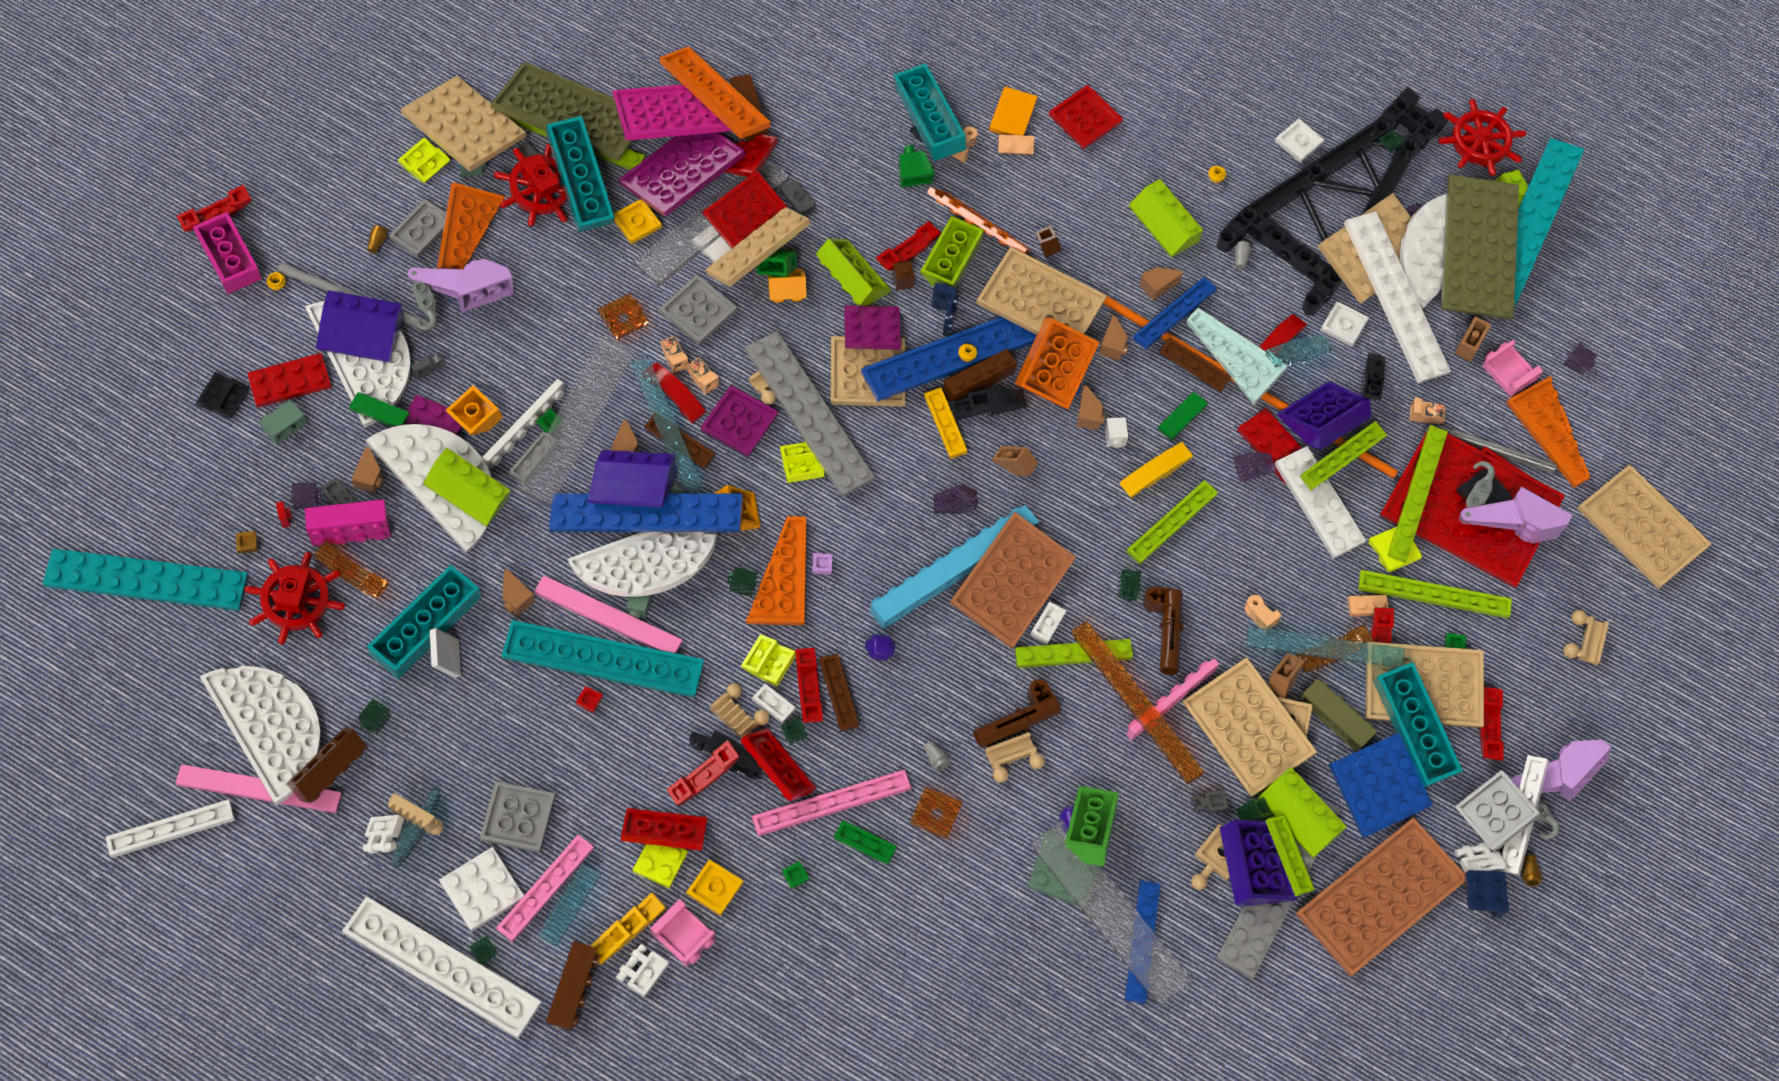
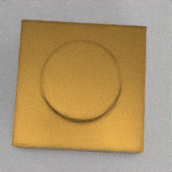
[236,531,258,554]

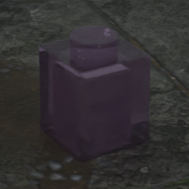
[1564,343,1597,376]
[291,483,322,509]

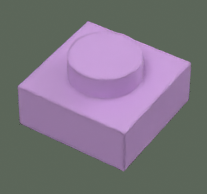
[812,553,832,575]

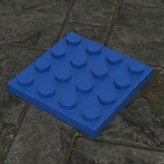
[1328,733,1433,838]

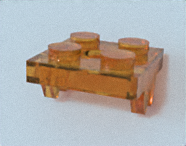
[598,294,648,340]
[910,787,963,839]

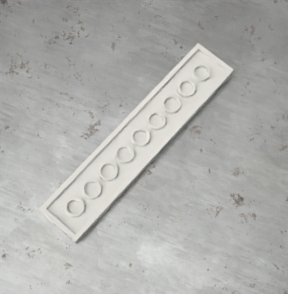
[1344,212,1451,384]
[342,896,542,1039]

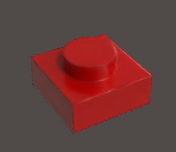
[275,501,292,528]
[576,686,603,714]

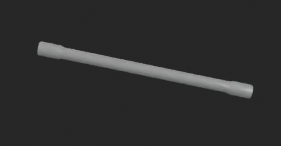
[277,262,430,332]

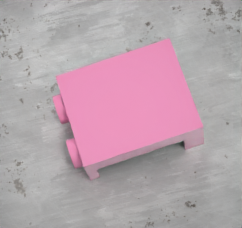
[1482,340,1543,398]
[650,899,716,967]

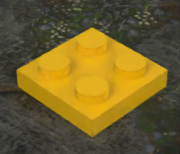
[614,199,662,245]
[686,859,743,916]

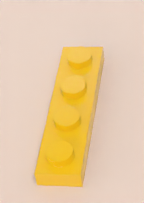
[924,388,967,459]

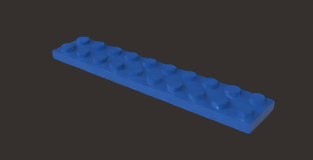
[861,317,1037,402]
[549,494,743,532]

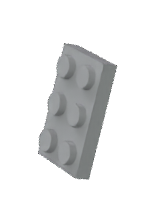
[389,199,446,258]

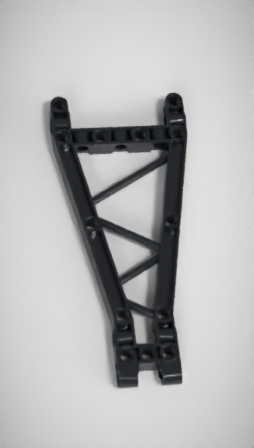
[1217,88,1448,315]

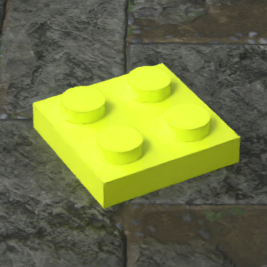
[633,844,688,889]

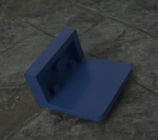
[931,283,959,336]
[1465,870,1509,918]

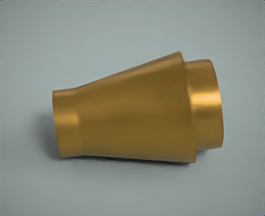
[366,225,388,254]
[1522,855,1543,887]

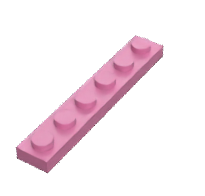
[1126,658,1219,741]
[496,835,594,943]

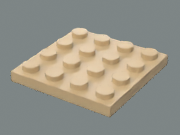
[830,336,905,407]

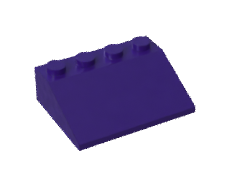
[316,290,404,363]
[1278,381,1371,450]
[588,450,678,508]
[1220,820,1298,906]

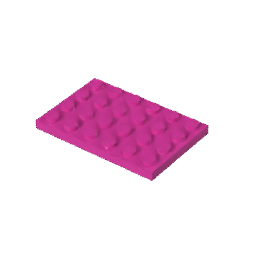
[613,84,732,141]

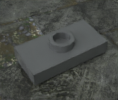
[780,180,815,215]
[320,477,356,505]

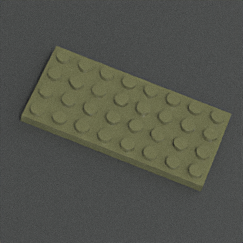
[490,62,634,161]
[1441,174,1519,320]

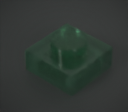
[1379,130,1404,152]
[780,718,807,745]
[469,936,499,965]

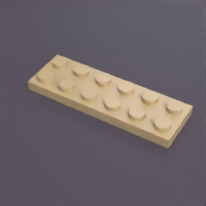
[705,207,810,287]

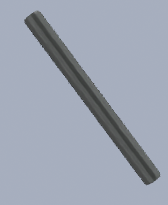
[1450,429,1557,474]

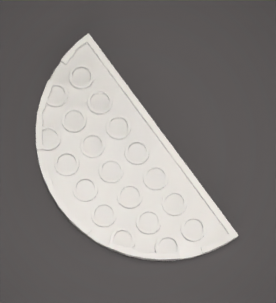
[1400,194,1447,309]
[305,301,411,428]
[366,424,491,553]
[568,532,718,597]
[200,666,321,806]

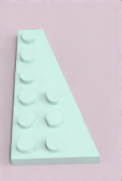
[1187,308,1287,405]

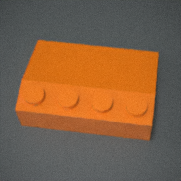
[1014,317,1100,409]

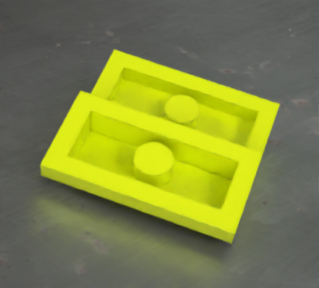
[398,137,450,183]
[780,442,825,483]
[1369,527,1422,572]
[741,634,795,687]

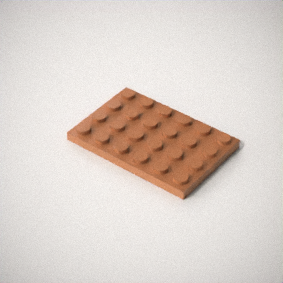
[949,512,1076,649]

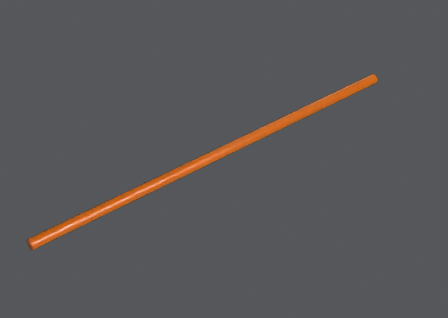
[1099,291,1398,479]

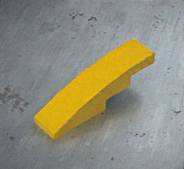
[1119,442,1194,499]
[591,893,667,965]

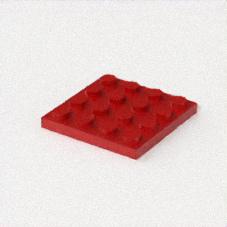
[702,171,788,249]

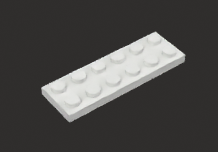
[1274,446,1366,559]

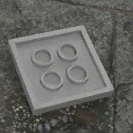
[659,275,737,345]
[1455,770,1541,853]
[480,781,555,853]

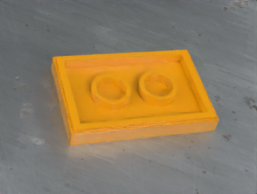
[989,86,1038,136]

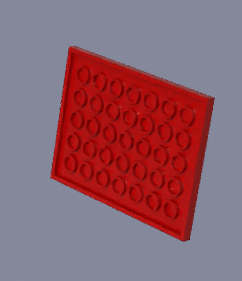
[1379,424,1565,588]

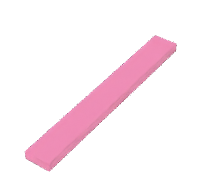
[534,575,683,653]
[175,764,342,813]
[752,770,911,836]

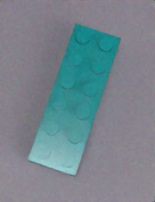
[894,63,967,161]
[546,116,615,233]
[366,564,482,680]
[1373,662,1463,787]

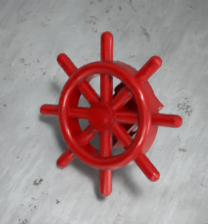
[1438,99,1527,176]
[494,144,568,227]
[245,552,345,645]

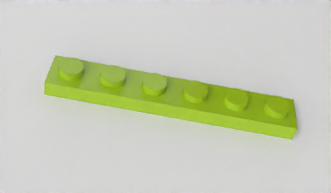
[1299,421,1387,491]
[1126,480,1218,565]
[1014,639,1133,668]

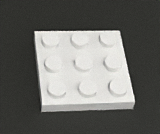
[439,847,524,932]

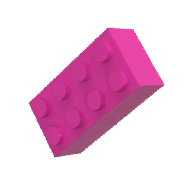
[193,212,262,294]
[305,499,391,547]

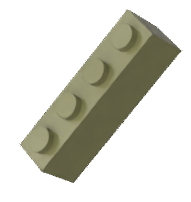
[1299,679,1377,752]

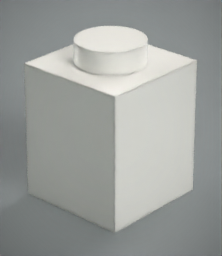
[1105,417,1128,448]

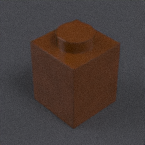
[1035,225,1062,258]
[892,261,915,290]

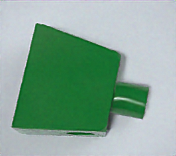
[899,145,934,188]
[756,249,798,277]

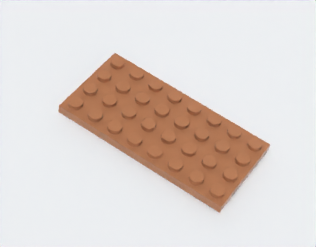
[1295,817,1466,977]

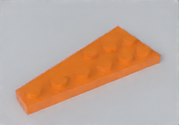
[437,182,505,269]
[1506,376,1590,488]
[746,516,806,625]

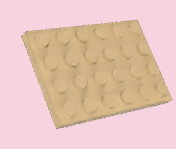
[401,76,526,172]
[1317,193,1411,304]
[976,247,1107,335]
[1577,465,1711,589]
[1365,642,1484,728]
[1182,657,1317,798]

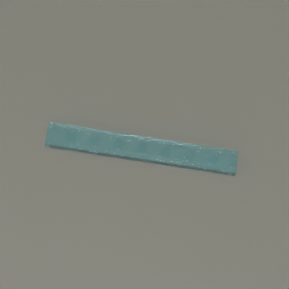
[630,356,703,494]
[1246,627,1404,668]

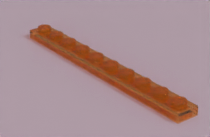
[1071,621,1204,785]

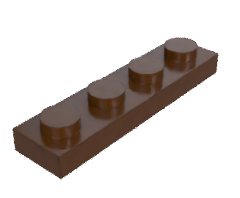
[1159,337,1231,393]
[644,412,716,470]
[819,654,859,732]

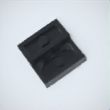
[196,371,250,419]
[1457,469,1512,505]

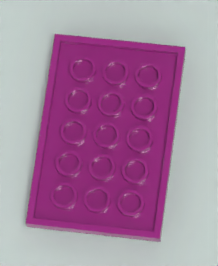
[618,132,745,217]

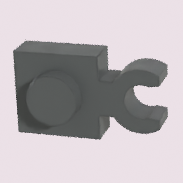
[411,354,445,380]
[1191,790,1228,814]

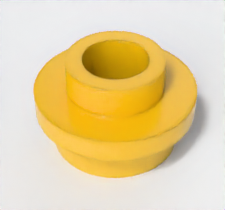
[1208,166,1226,183]
[267,272,286,290]
[958,344,977,362]

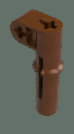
[1143,586,1184,675]
[973,679,1061,748]

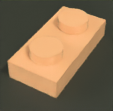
[998,135,1034,155]
[1347,595,1389,617]

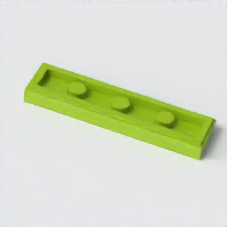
[1265,814,1315,897]

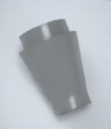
[1234,241,1252,269]
[924,741,950,771]

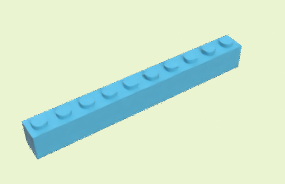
[870,505,1039,630]

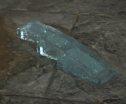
[1265,335,1334,368]
[392,788,441,868]
[538,864,601,947]

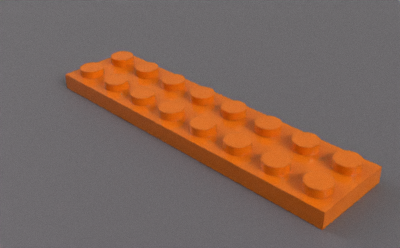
[660,46,770,139]

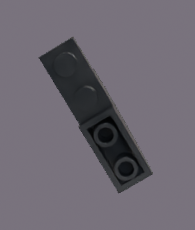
[1361,352,1386,401]
[950,389,1027,421]
[689,731,762,780]

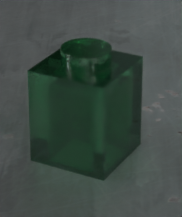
[727,567,758,597]
[1118,569,1141,601]
[358,699,391,735]
[1236,797,1273,821]

